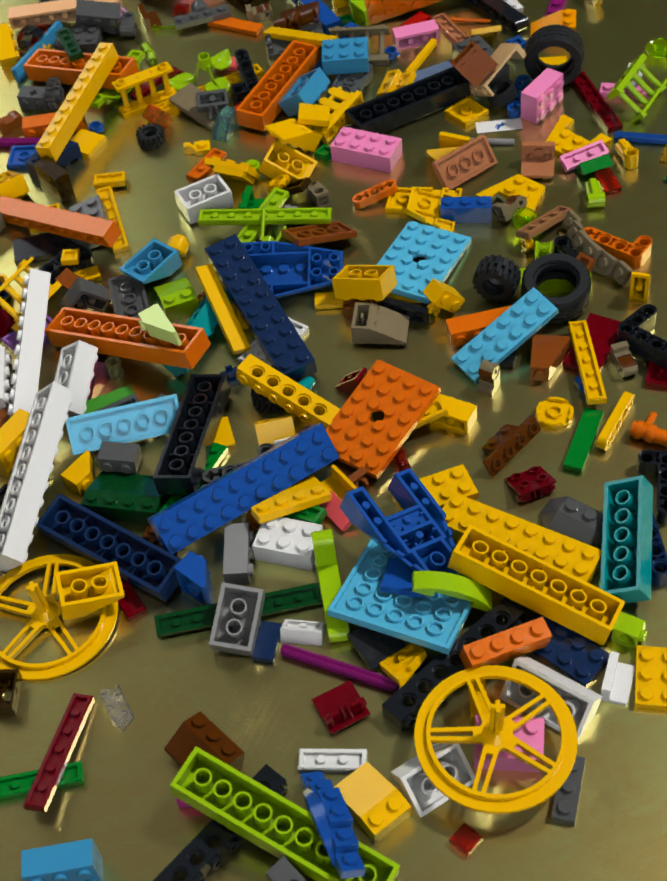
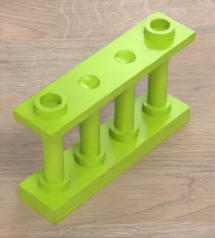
[607,53,667,123]

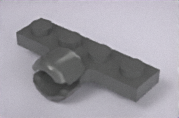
[173,0,232,30]

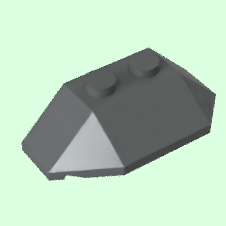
[540,496,603,550]

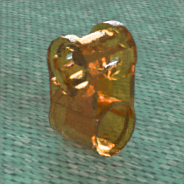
[142,103,172,128]

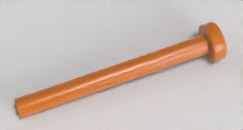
[451,16,491,23]

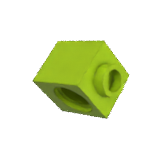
[611,611,648,649]

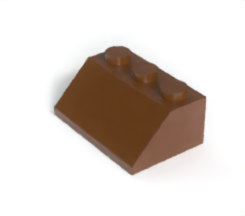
[164,711,245,771]

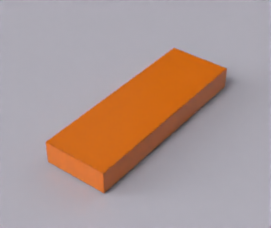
[186,148,227,182]

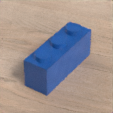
[440,196,492,224]

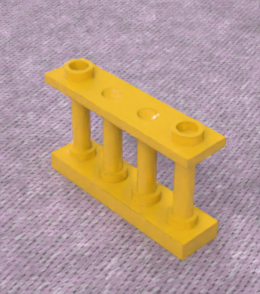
[111,61,177,120]
[0,256,62,332]

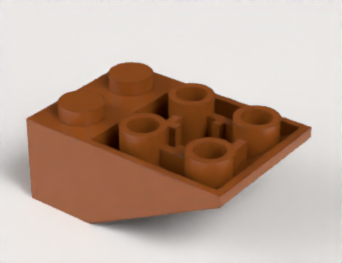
[450,40,498,88]

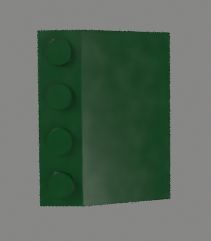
[80,471,171,526]

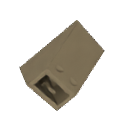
[351,302,410,345]

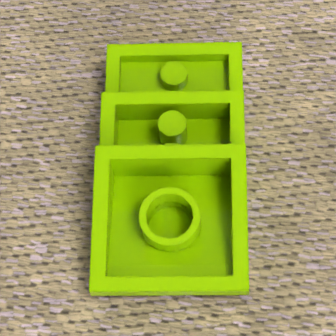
[347,0,370,27]

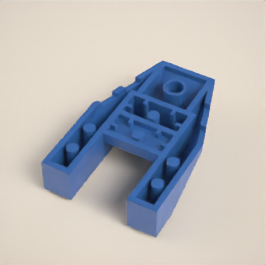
[340,468,458,574]

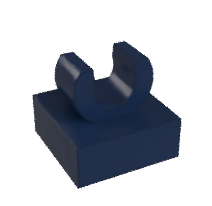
[220,365,241,388]

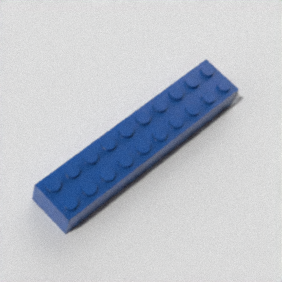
[147,423,340,554]

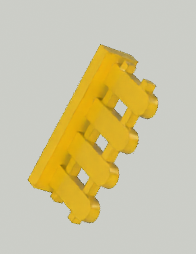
[309,86,364,145]

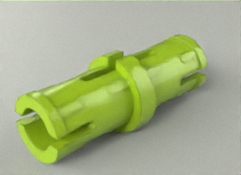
[140,42,158,66]

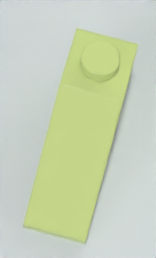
[138,303,182,346]

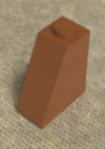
[530,335,570,381]

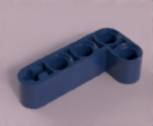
[651,514,667,586]

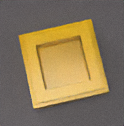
[60,249,80,266]

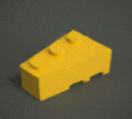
[0,23,20,69]

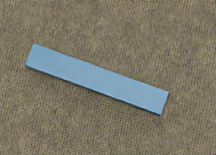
[11,20,63,82]

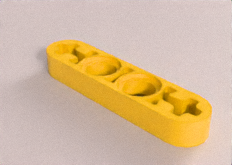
[596,391,635,451]

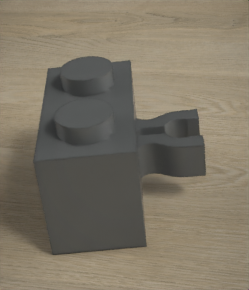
[195,89,229,121]

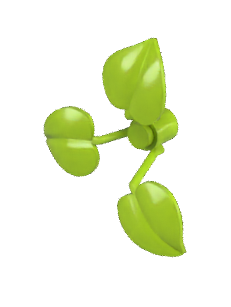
[169,48,232,92]

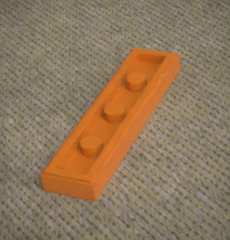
[207,17,264,36]

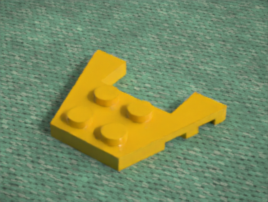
[546,114,612,157]
[476,174,545,224]
[405,187,462,232]

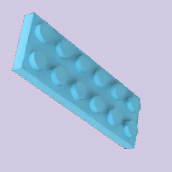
[451,287,559,384]
[66,394,179,455]

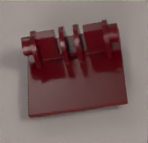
[504,466,557,503]
[311,680,371,735]

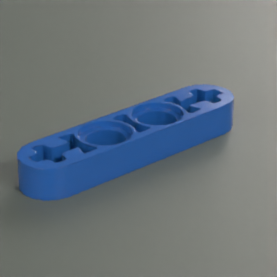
[507,74,530,118]

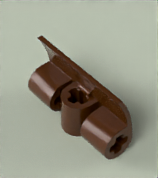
[274,1,319,30]

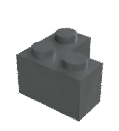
[60,277,111,313]

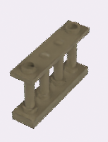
[329,24,390,67]

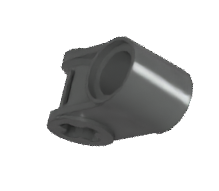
[120,12,137,37]

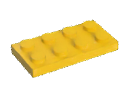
[390,464,479,512]

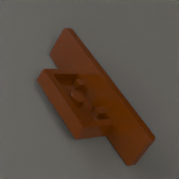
[482,415,541,477]

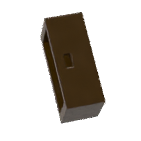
[0,669,22,716]

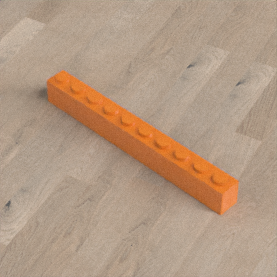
[0,196,122,248]

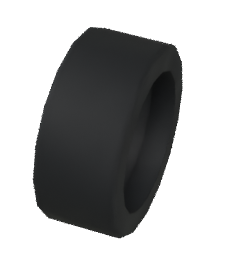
[487,79,518,108]

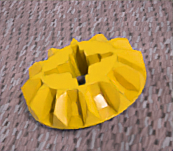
[267,174,291,192]

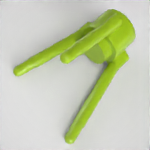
[259,210,287,242]

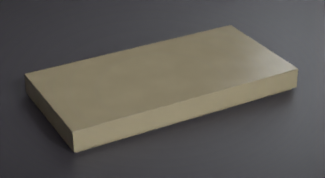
[169,83,233,130]

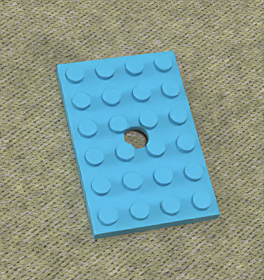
[377,220,472,304]

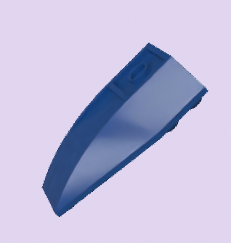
[242,241,343,299]

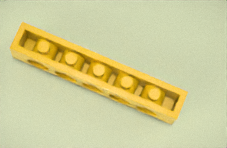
[236,354,340,429]

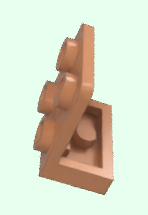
[521,141,555,179]

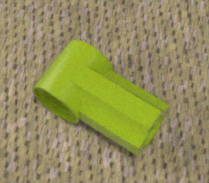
[585,178,606,209]

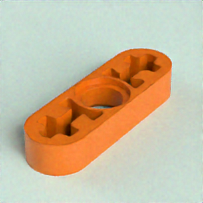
[352,179,398,209]

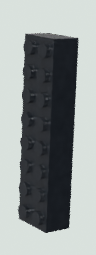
[345,67,469,134]
[153,374,231,495]

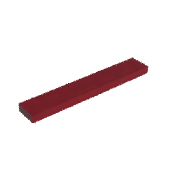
[572,71,623,133]
[23,693,95,813]

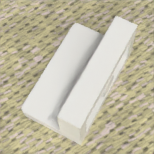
[601,651,635,706]

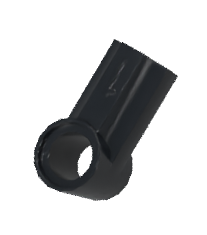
[554,236,579,258]

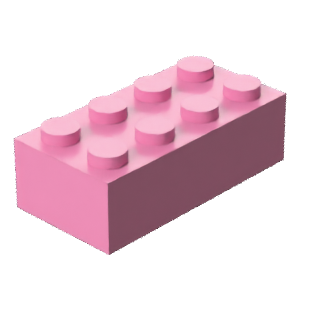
[330,127,403,173]

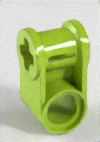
[534,240,553,259]

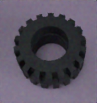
[472,255,521,302]

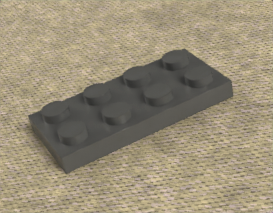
[107,274,149,318]

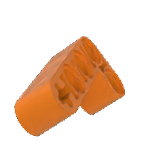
[584,227,652,269]

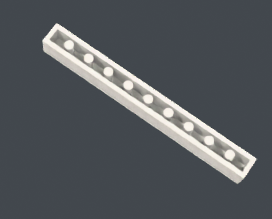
[7,268,51,419]

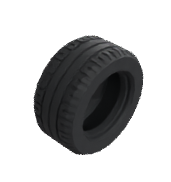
[524,24,585,85]
[522,253,591,323]

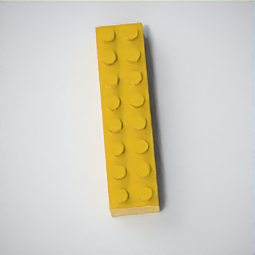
[442,492,602,585]
[447,524,626,646]

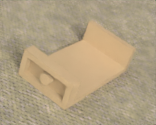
[469,43,527,97]

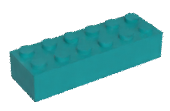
[600,475,653,604]

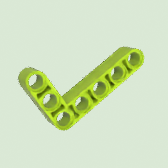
[311,529,350,644]

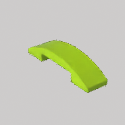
[412,571,492,612]

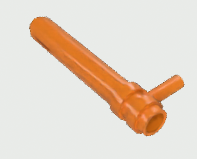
[629,411,667,447]

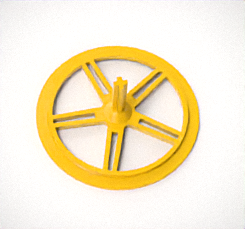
[0,554,119,681]
[414,665,578,814]

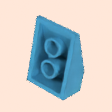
[119,238,182,284]

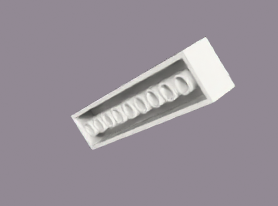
[0,381,73,572]

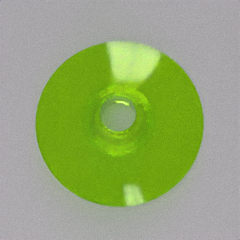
[645,38,667,58]
[512,207,541,239]

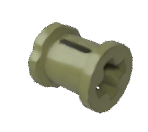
[105,356,124,380]

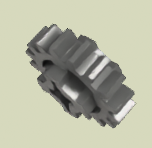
[44,77,64,111]

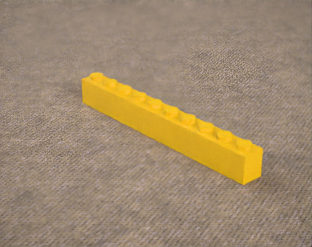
[35,42,119,162]

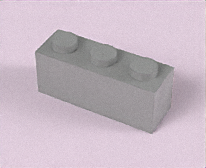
[223,523,255,585]

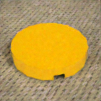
[536,397,574,430]

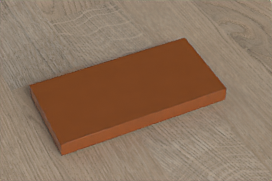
[281,221,357,247]

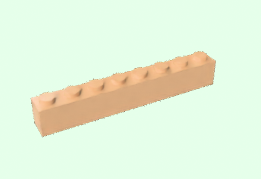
[8,0,122,29]

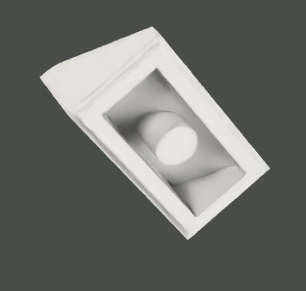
[280,619,326,646]

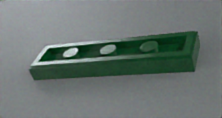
[56,28,84,62]

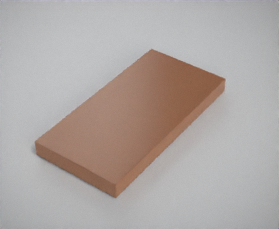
[431,134,498,190]

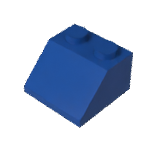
[174,551,213,606]

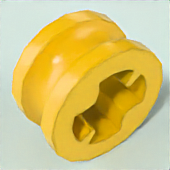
[521,238,535,252]

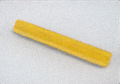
[405,38,437,72]

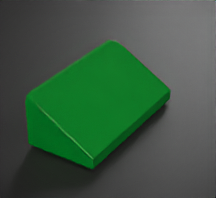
[575,154,613,175]

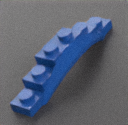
[299,771,365,879]

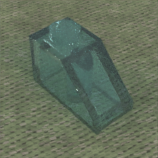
[213,106,239,142]

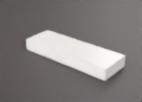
[298,749,367,773]

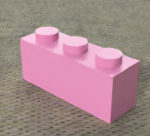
[392,19,440,51]

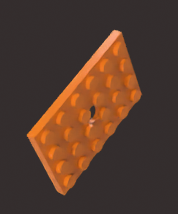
[325,359,441,480]

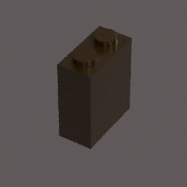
[33,155,75,205]

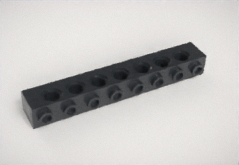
[382,597,525,732]
[153,764,289,881]

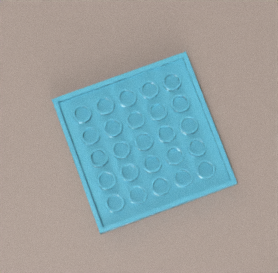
[328,539,484,655]

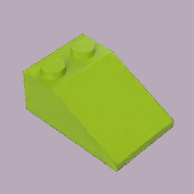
[154,277,199,322]

